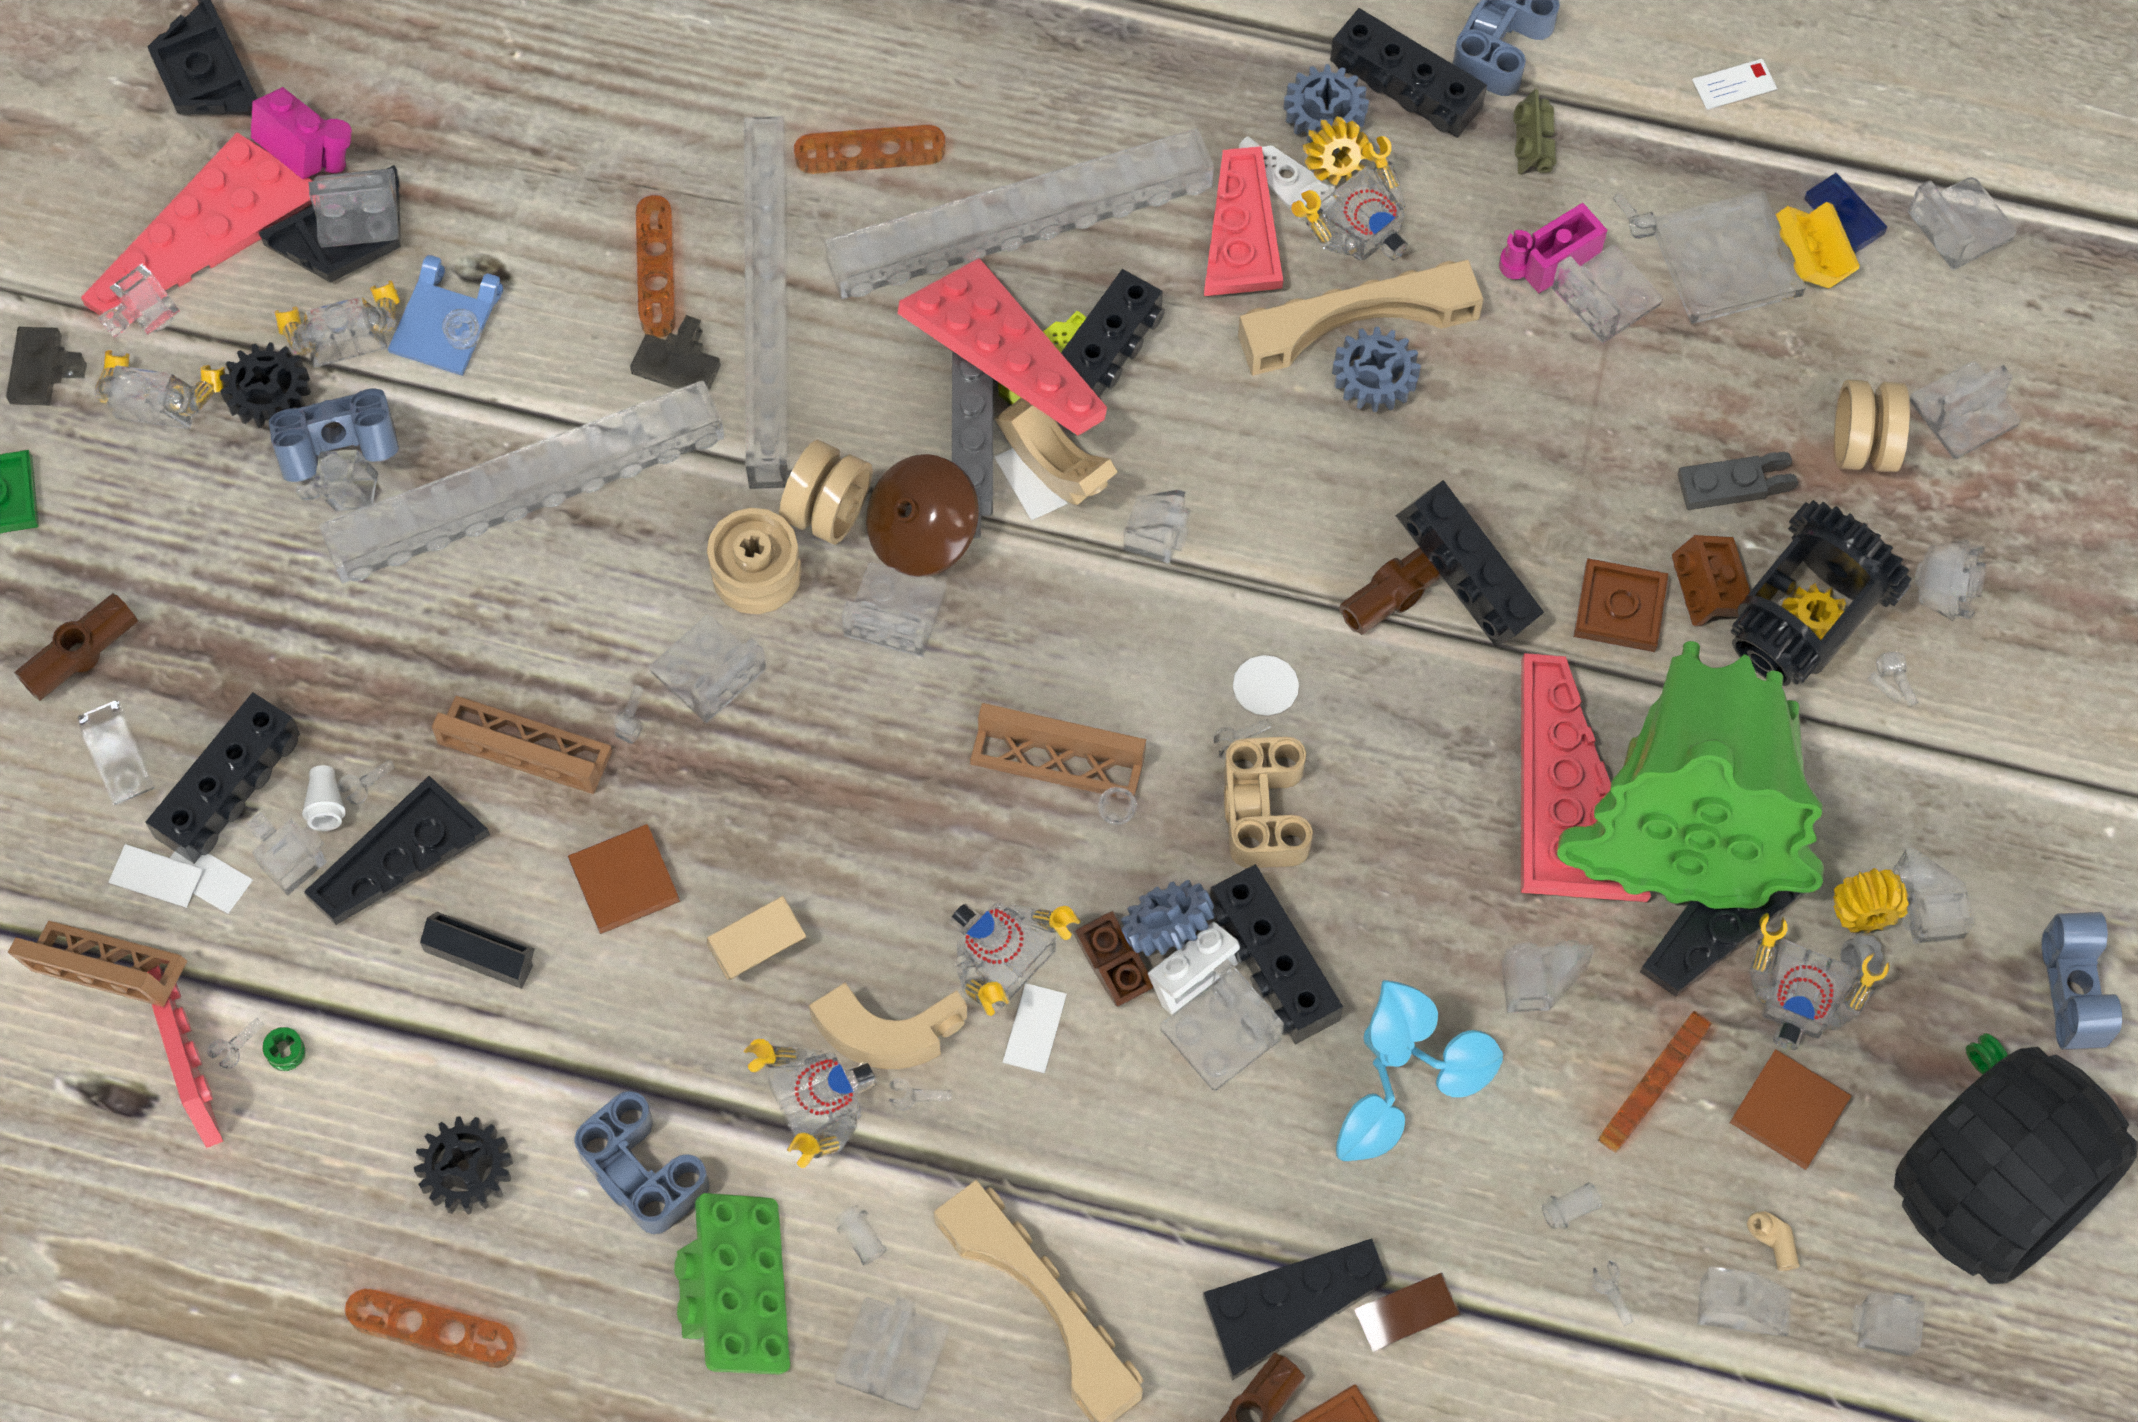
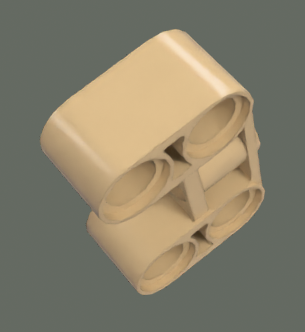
[1224,737,1313,868]

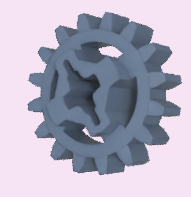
[1283,64,1369,143]
[1332,327,1421,412]
[1121,880,1215,956]

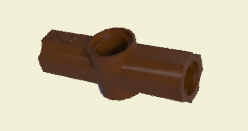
[1339,547,1442,635]
[14,593,138,701]
[1219,1352,1306,1422]

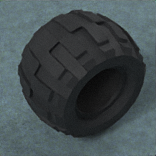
[1894,1046,2138,1284]

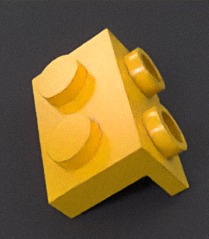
[1775,202,1860,289]

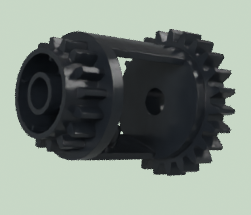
[1731,500,1912,686]

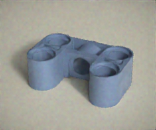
[1452,0,1560,96]
[269,388,399,482]
[2041,912,2122,1050]
[574,1091,709,1234]

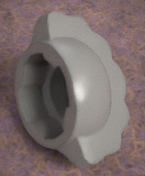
[1840,933,1883,986]

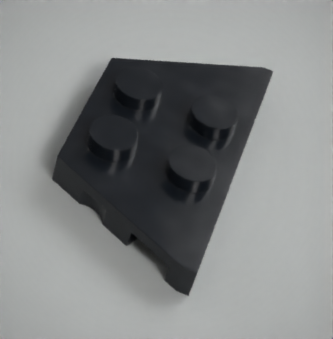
[147,0,258,115]
[259,165,401,283]

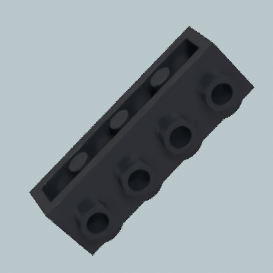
[1330,8,1487,138]
[1061,269,1165,399]
[1395,480,1544,647]
[145,692,300,864]
[1210,864,1343,1045]

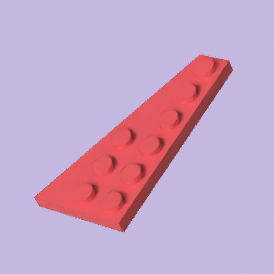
[81,132,329,325]
[897,258,1107,436]
[1521,653,1651,902]

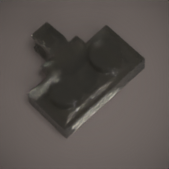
[630,315,721,399]
[6,327,87,406]

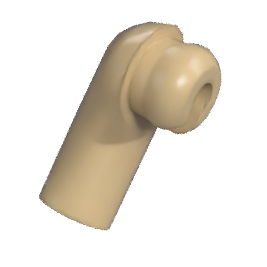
[1747,1211,1800,1271]

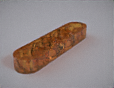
[794,124,946,174]
[636,195,676,338]
[1598,1010,1712,1154]
[345,1288,517,1368]

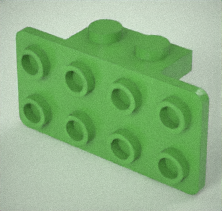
[674,1193,790,1375]

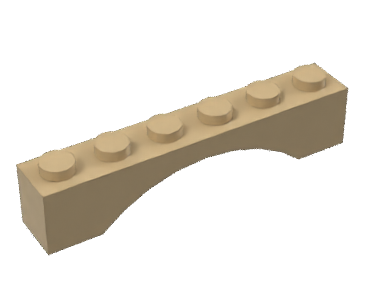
[1238,260,1484,376]
[934,1180,1144,1422]

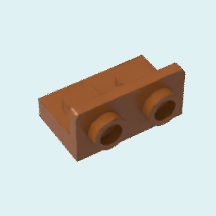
[1672,535,1750,626]

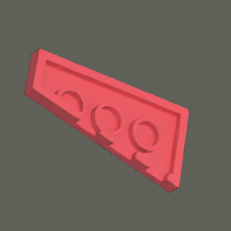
[1204,146,1283,296]
[147,965,223,1148]

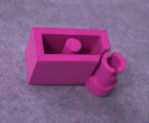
[251,87,352,180]
[1499,202,1608,294]

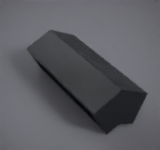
[420,912,535,989]

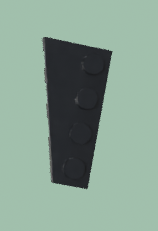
[304,776,490,925]
[1640,891,1805,997]
[1203,1238,1387,1381]

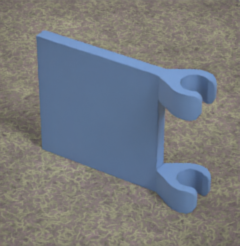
[388,255,503,376]

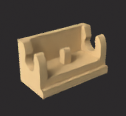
[706,896,806,980]

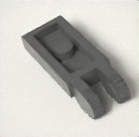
[1677,451,1798,510]

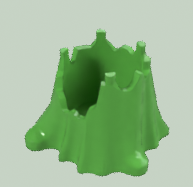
[1557,641,1824,909]

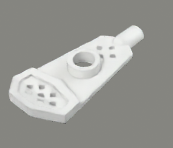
[1239,136,1336,220]

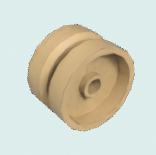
[1834,379,1910,472]
[779,439,873,545]
[707,508,802,614]

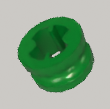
[262,1027,306,1071]
[1965,1033,2008,1075]

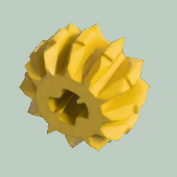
[1303,116,1369,186]
[1781,583,1846,640]
[1833,868,1909,933]

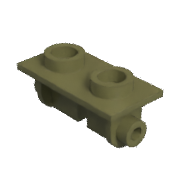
[1513,89,1556,175]

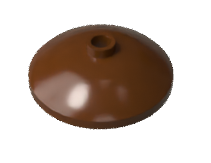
[866,454,979,577]

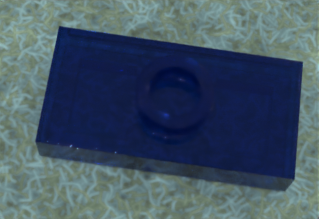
[1804,173,1888,253]

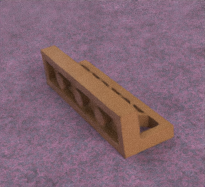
[432,696,613,794]
[970,703,1146,801]
[7,920,187,1007]

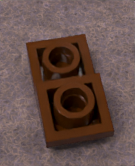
[1072,911,1154,1007]
[1355,1273,1460,1351]

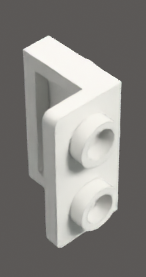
[1148,922,1240,1015]

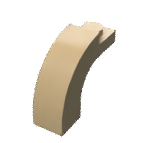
[994,398,1118,505]
[809,982,967,1069]

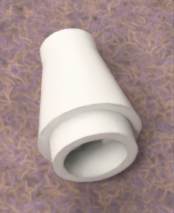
[302,765,346,831]

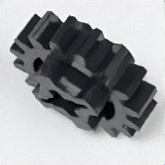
[220,342,311,428]
[414,1116,513,1215]

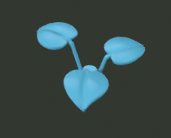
[1336,980,1504,1161]

